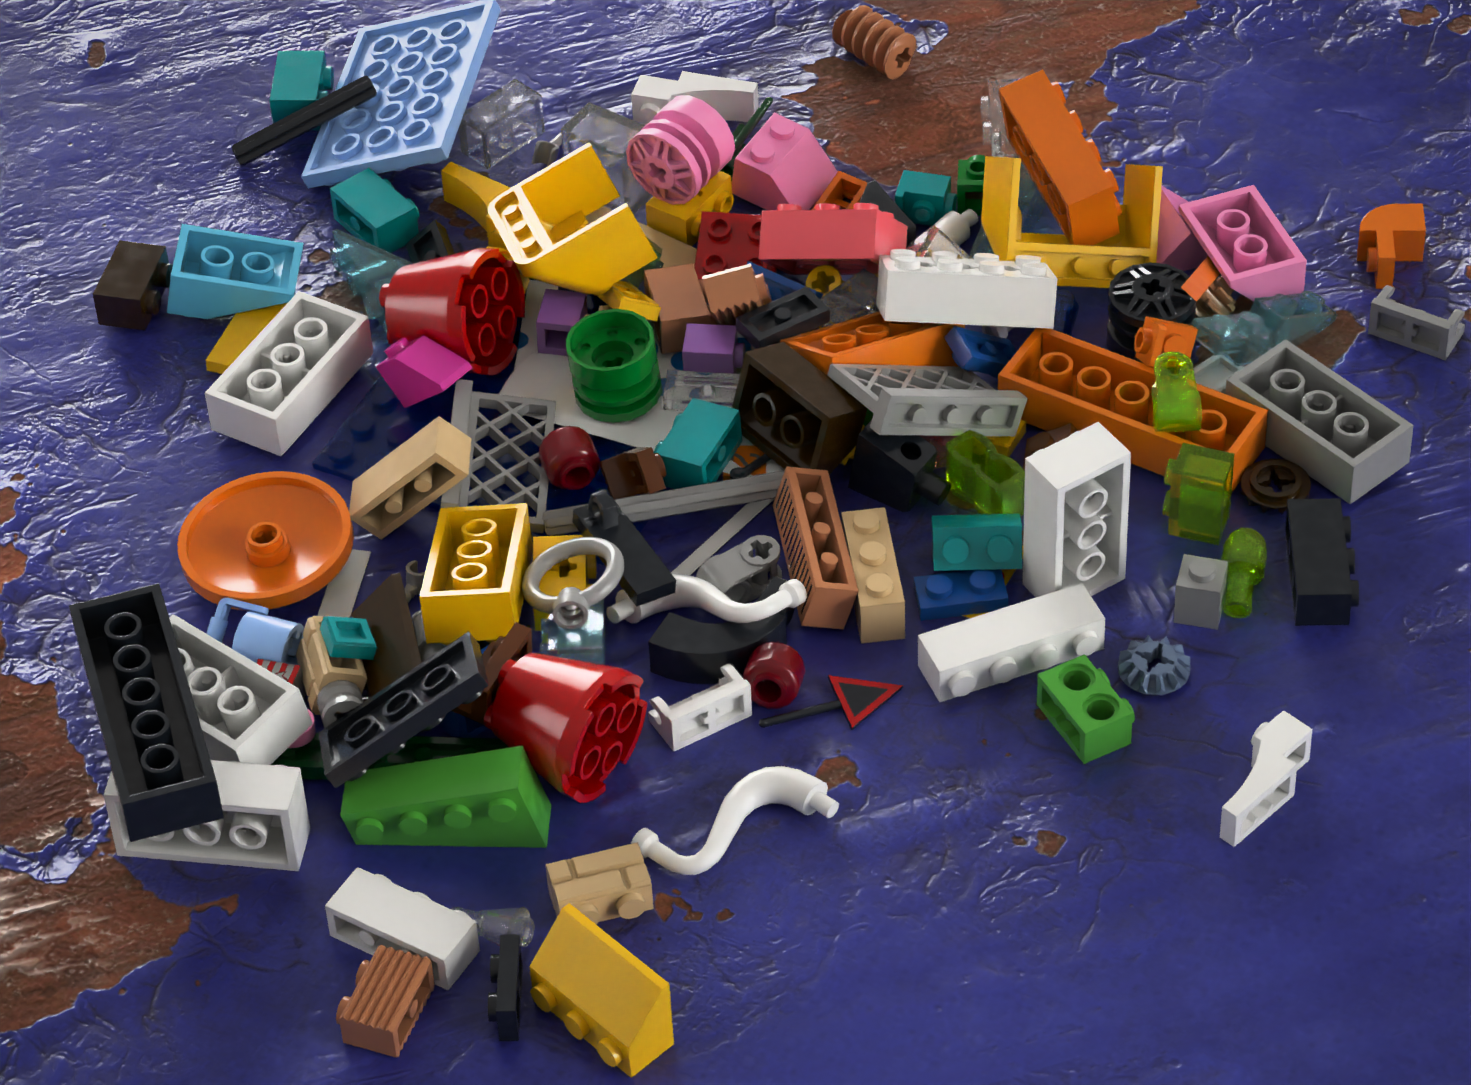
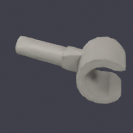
[532,131,568,167]
[404,560,425,603]

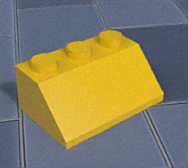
[529,903,674,1078]

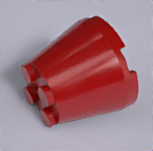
[379,248,525,375]
[484,653,647,803]

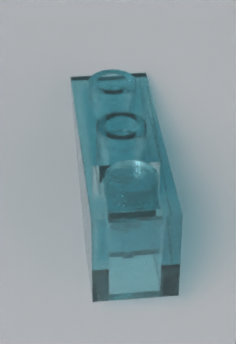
[330,229,411,333]

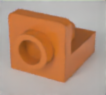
[1134,316,1198,370]

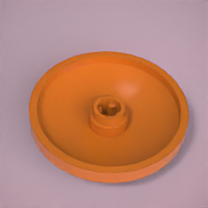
[177,471,354,611]

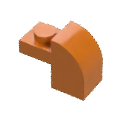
[1357,204,1426,289]

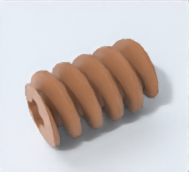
[832,5,916,80]

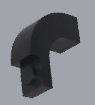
[648,576,795,684]

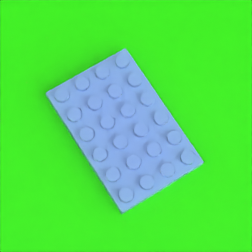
[301,0,501,189]

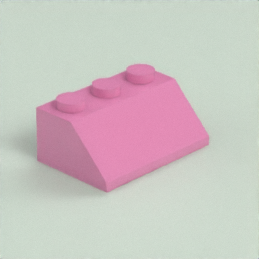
[1178,185,1307,308]

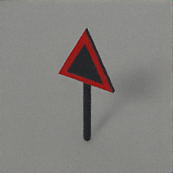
[759,675,903,730]

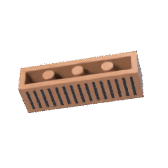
[773,466,858,629]

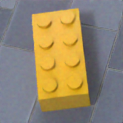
[419,503,533,645]

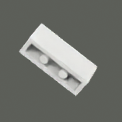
[325,867,480,990]

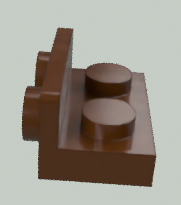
[452,622,532,725]

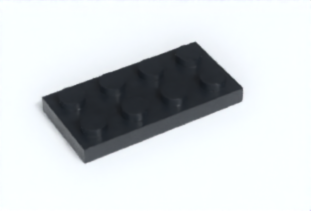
[319,631,489,788]

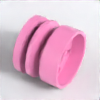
[626,96,735,205]

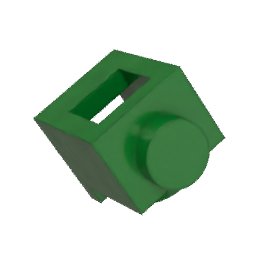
[957,155,985,216]

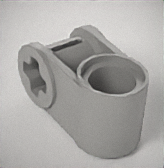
[696,535,782,604]

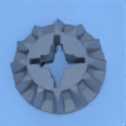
[1118,635,1190,695]

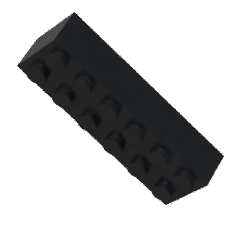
[69,583,224,842]

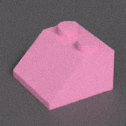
[732,112,838,210]

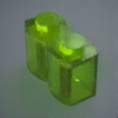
[946,430,1025,517]

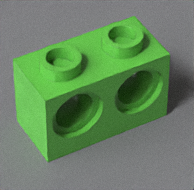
[1037,654,1135,764]

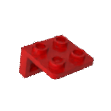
[694,211,777,280]

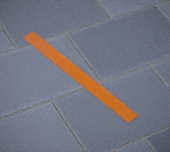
[1181,256,1220,302]

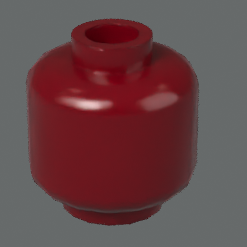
[539,426,600,490]
[742,642,805,709]

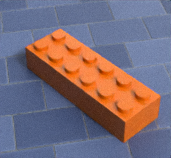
[998,328,1268,500]

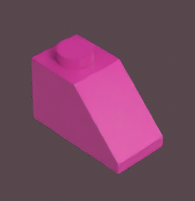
[376,335,472,408]

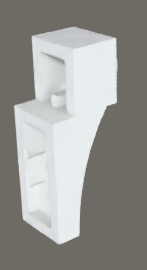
[631,71,759,126]
[1220,710,1312,847]

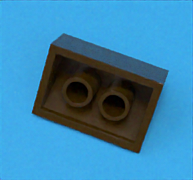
[732,342,867,475]
[352,572,432,732]

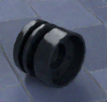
[1106,262,1196,372]

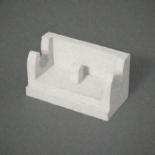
[648,664,752,752]

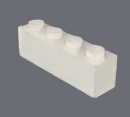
[918,583,1105,702]

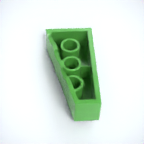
[340,746,551,848]

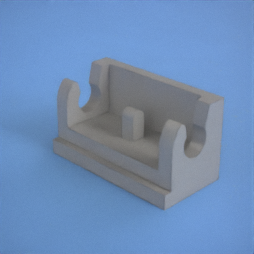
[1368,285,1465,360]

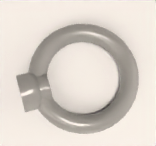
[521,537,625,629]

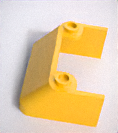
[487,142,658,296]
[981,156,1163,288]

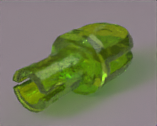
[1221,527,1267,618]

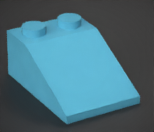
[167,224,304,319]

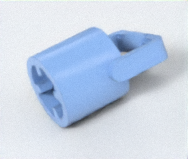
[206,598,304,665]

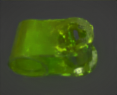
[1151,351,1202,432]

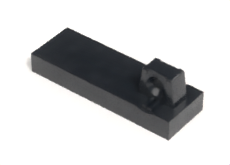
[572,489,676,607]

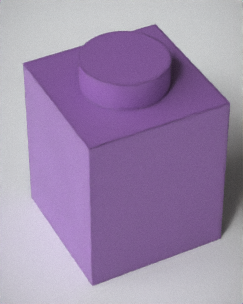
[536,289,588,356]
[682,323,745,385]

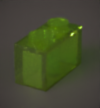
[1162,443,1234,546]

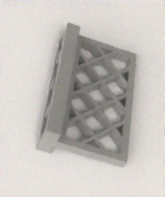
[827,363,1028,437]
[440,379,556,533]

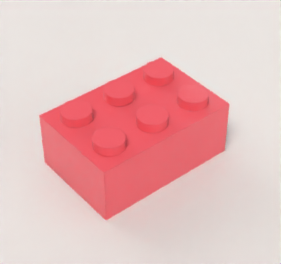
[758,203,908,275]

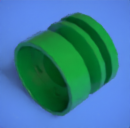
[566,309,662,423]

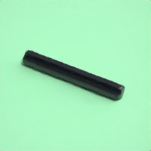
[232,76,377,165]

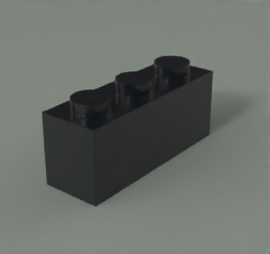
[1285,498,1359,626]

